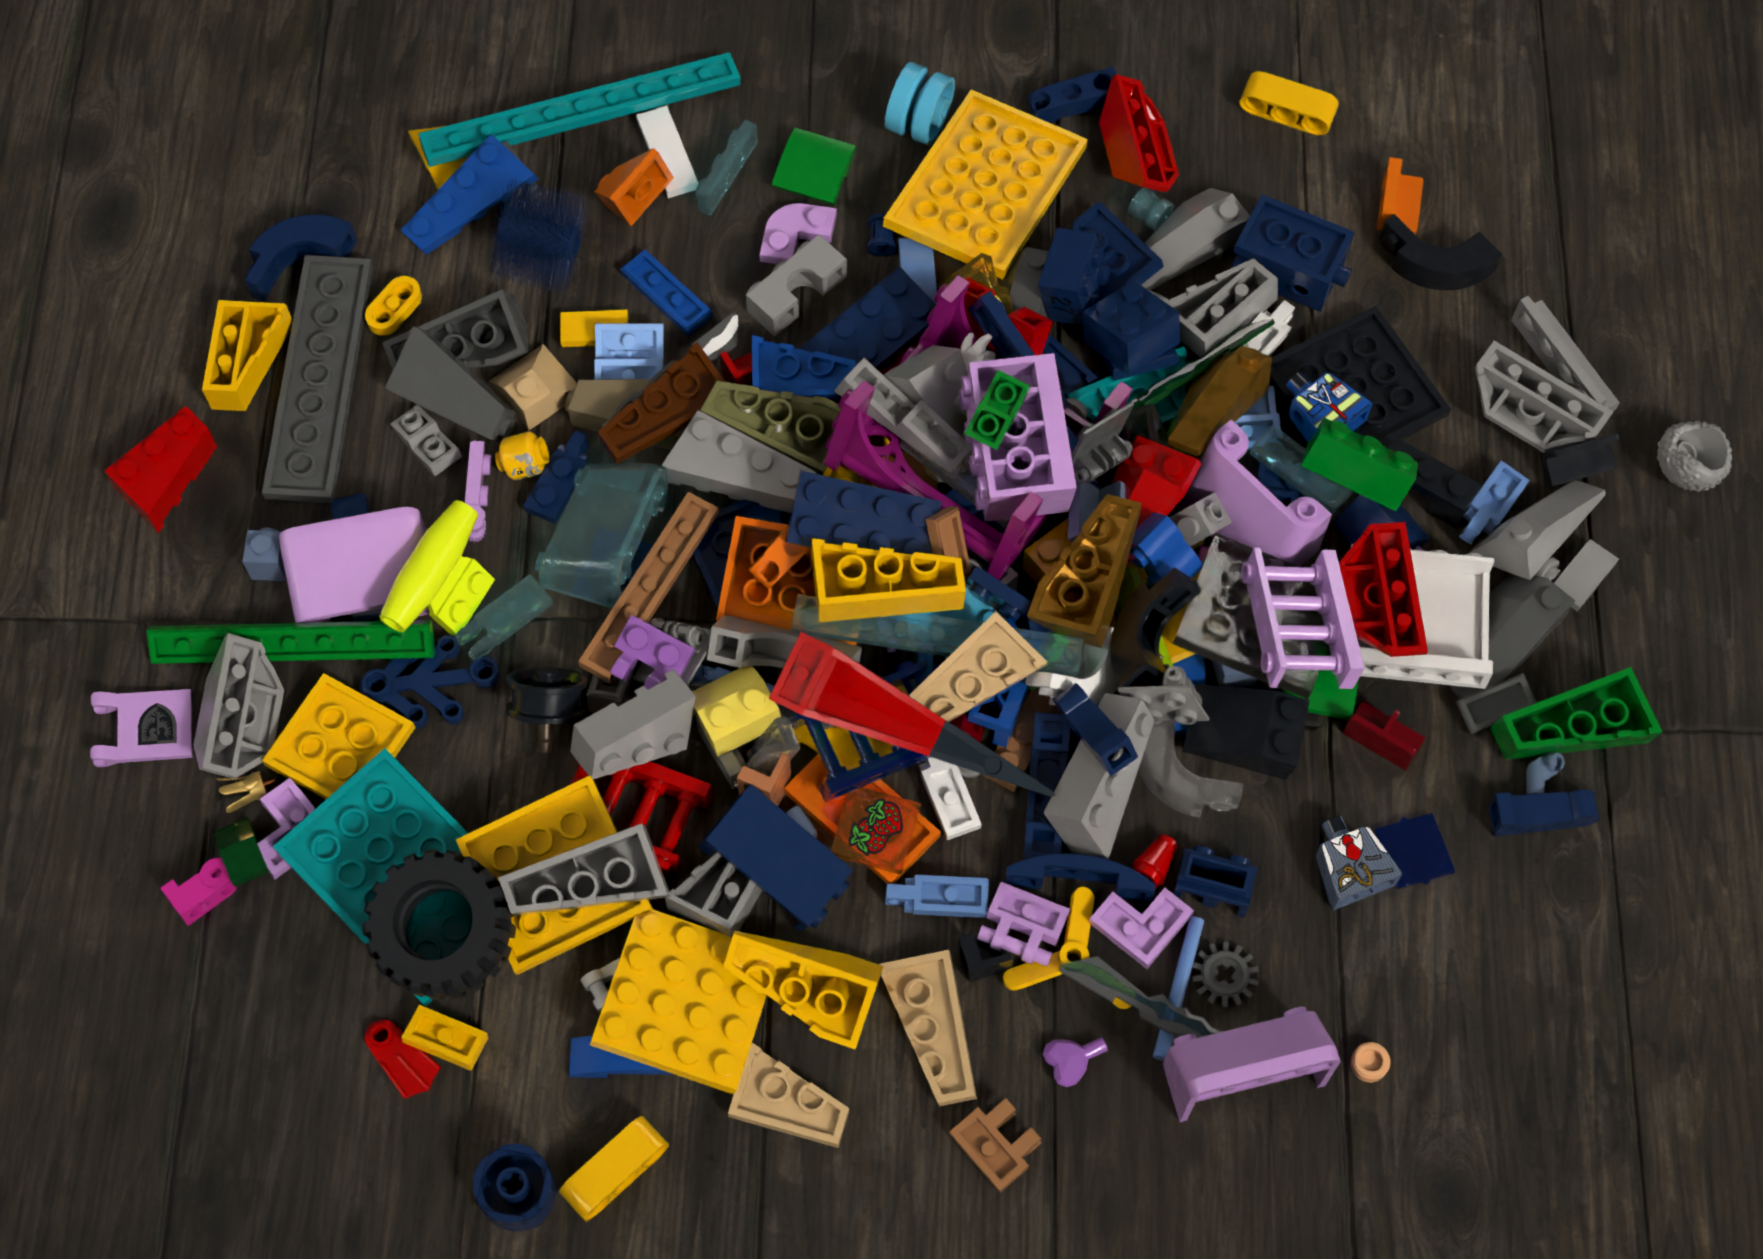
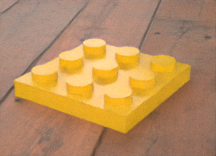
[262,673,416,800]

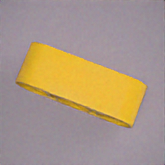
[1239,71,1339,136]
[559,1116,669,1221]

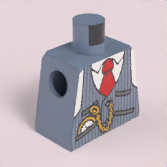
[1316,816,1402,911]

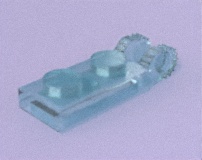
[455,574,553,660]

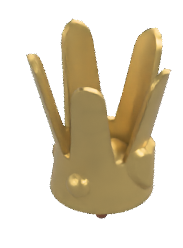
[216,770,275,813]

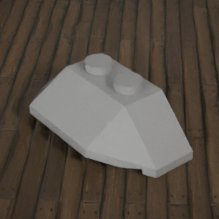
[1475,341,1613,453]
[193,633,284,779]

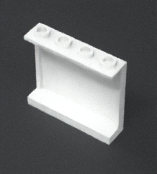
[1350,544,1494,689]

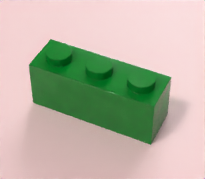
[1301,417,1418,511]

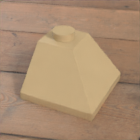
[488,344,577,430]

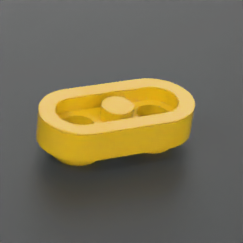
[365,276,422,336]

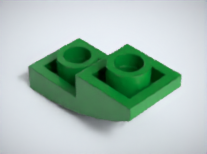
[964,370,1031,450]

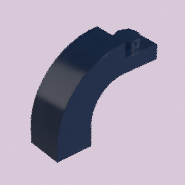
[245,214,357,302]

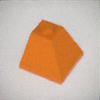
[594,148,674,226]

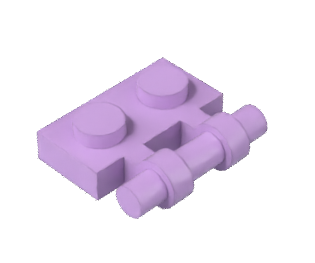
[977,882,1070,967]

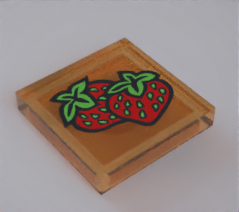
[831,785,921,875]

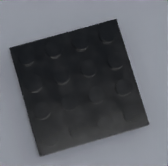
[1270,306,1451,444]

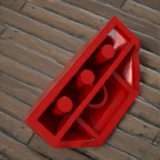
[1099,74,1179,192]
[1339,522,1428,657]

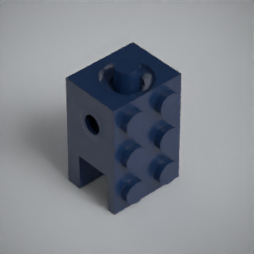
[1230,194,1355,312]

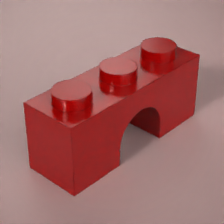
[964,277,1053,355]

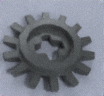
[1192,942,1259,1008]

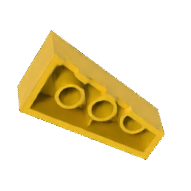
[811,538,966,622]

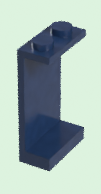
[698,784,853,932]

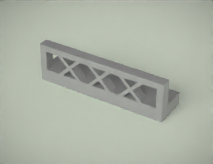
[1511,296,1620,411]

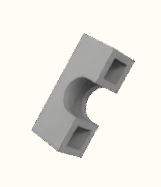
[746,235,847,337]

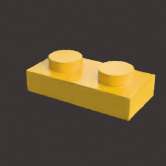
[402,1005,488,1071]

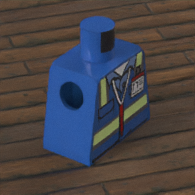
[1286,372,1372,443]

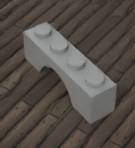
[707,615,862,668]

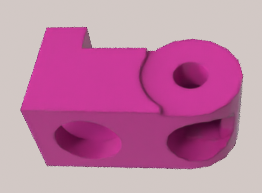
[161,858,237,926]

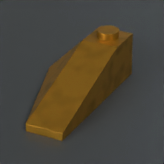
[1168,346,1272,457]
[1027,494,1142,648]

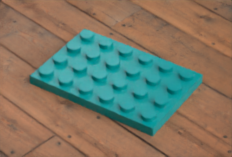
[273,748,472,1007]

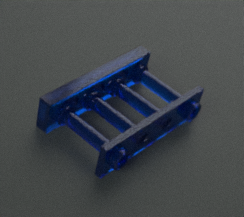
[789,660,957,802]

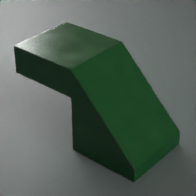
[213,817,269,887]

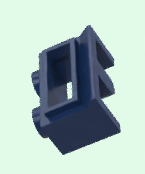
[1173,846,1258,918]

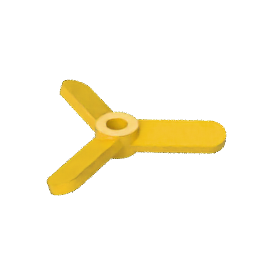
[1003,887,1135,1009]

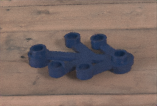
[360,635,500,729]

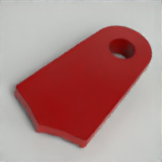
[365,1020,441,1099]

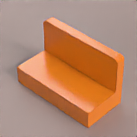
[1377,157,1424,235]

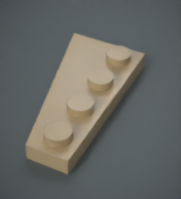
[909,611,1048,722]

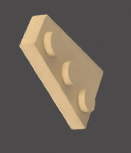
[728,1043,849,1148]

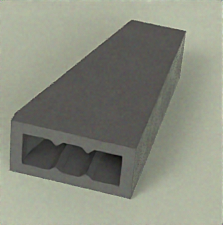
[385,326,516,443]

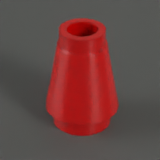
[1132,834,1178,889]

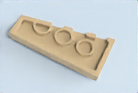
[878,950,977,1106]

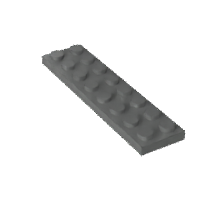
[262,255,373,503]

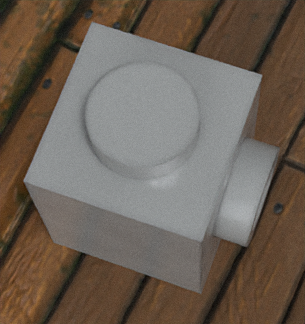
[1170,492,1232,546]

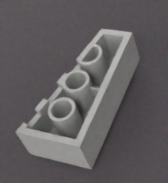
[661,410,817,513]
[1044,693,1155,859]
[498,824,671,915]

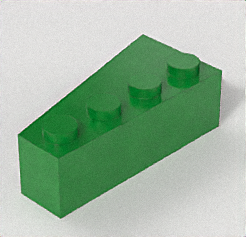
[1490,667,1663,760]

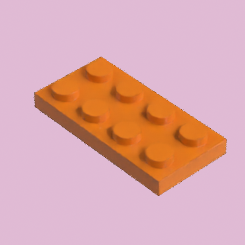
[784,755,941,884]

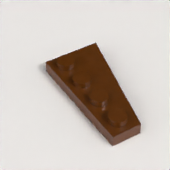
[598,342,725,465]

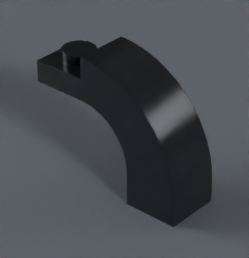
[1379,214,1502,291]
[1110,568,1202,687]

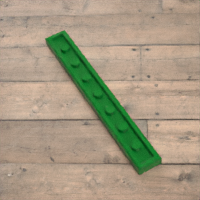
[146,620,435,664]

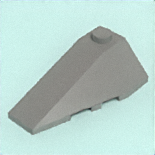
[1469,480,1606,580]

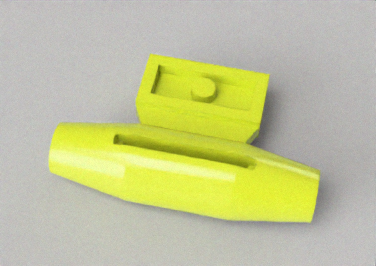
[379,500,495,636]

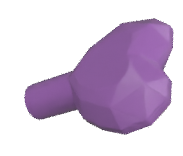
[1043,1037,1108,1087]

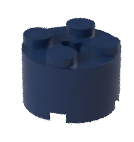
[473,1144,557,1231]

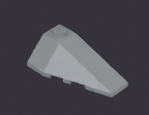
[1141,188,1250,290]

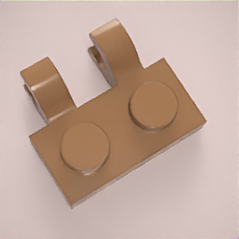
[949,1098,1042,1193]

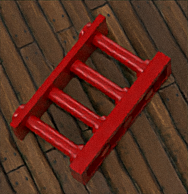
[570,759,713,874]

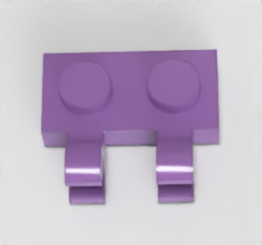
[610,615,696,690]

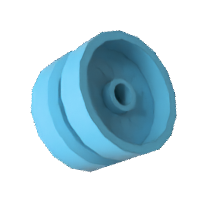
[885,62,955,146]

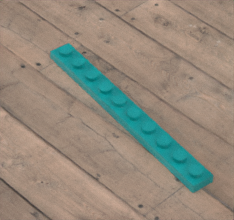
[418,52,740,167]

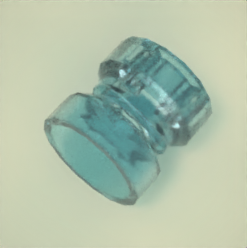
[1128,187,1174,232]

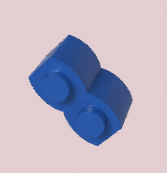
[1129,512,1203,586]

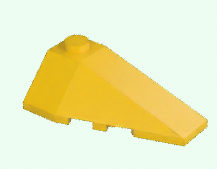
[723,931,884,1049]

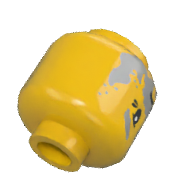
[495,431,549,480]

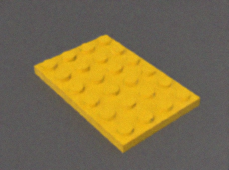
[883,89,1088,280]

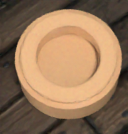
[1350,1042,1390,1083]

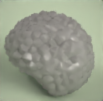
[1657,421,1732,492]

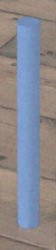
[1153,916,1204,1061]

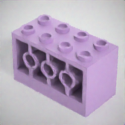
[959,353,1077,522]

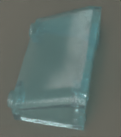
[535,463,669,608]

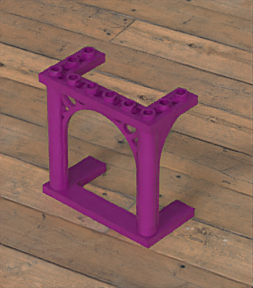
[824,275,1133,580]

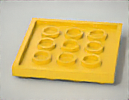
[456,775,653,975]
[590,909,767,1095]

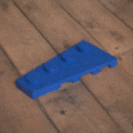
[401,134,539,255]

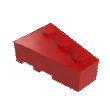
[104,406,217,534]

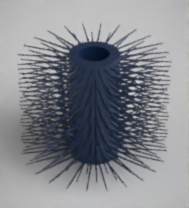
[488,179,589,293]

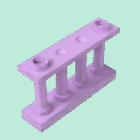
[1241,548,1365,689]

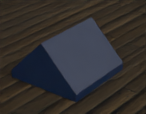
[1332,495,1430,550]

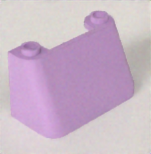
[1180,419,1332,586]
[279,507,430,623]

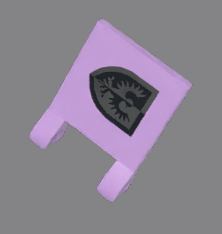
[90,689,193,767]

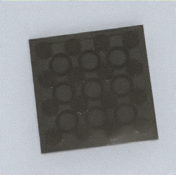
[1172,533,1328,699]

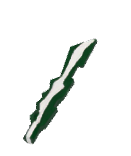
[1124,319,1275,421]

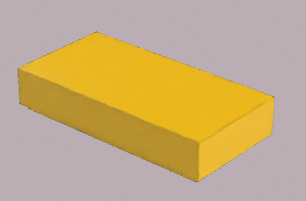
[560,310,629,347]

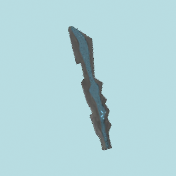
[1059,956,1224,1038]

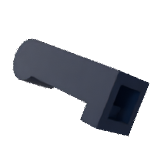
[1026,66,1116,123]
[1053,683,1138,776]
[1488,790,1599,837]

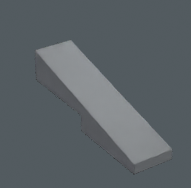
[834,358,972,473]

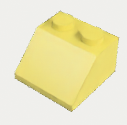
[692,666,783,757]

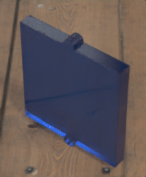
[1375,813,1455,890]

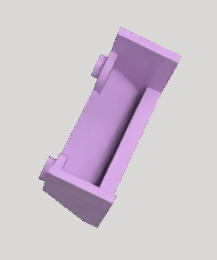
[1163,1007,1341,1122]

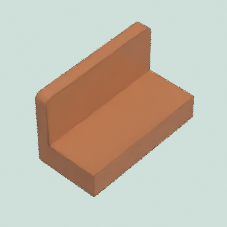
[737,753,792,807]

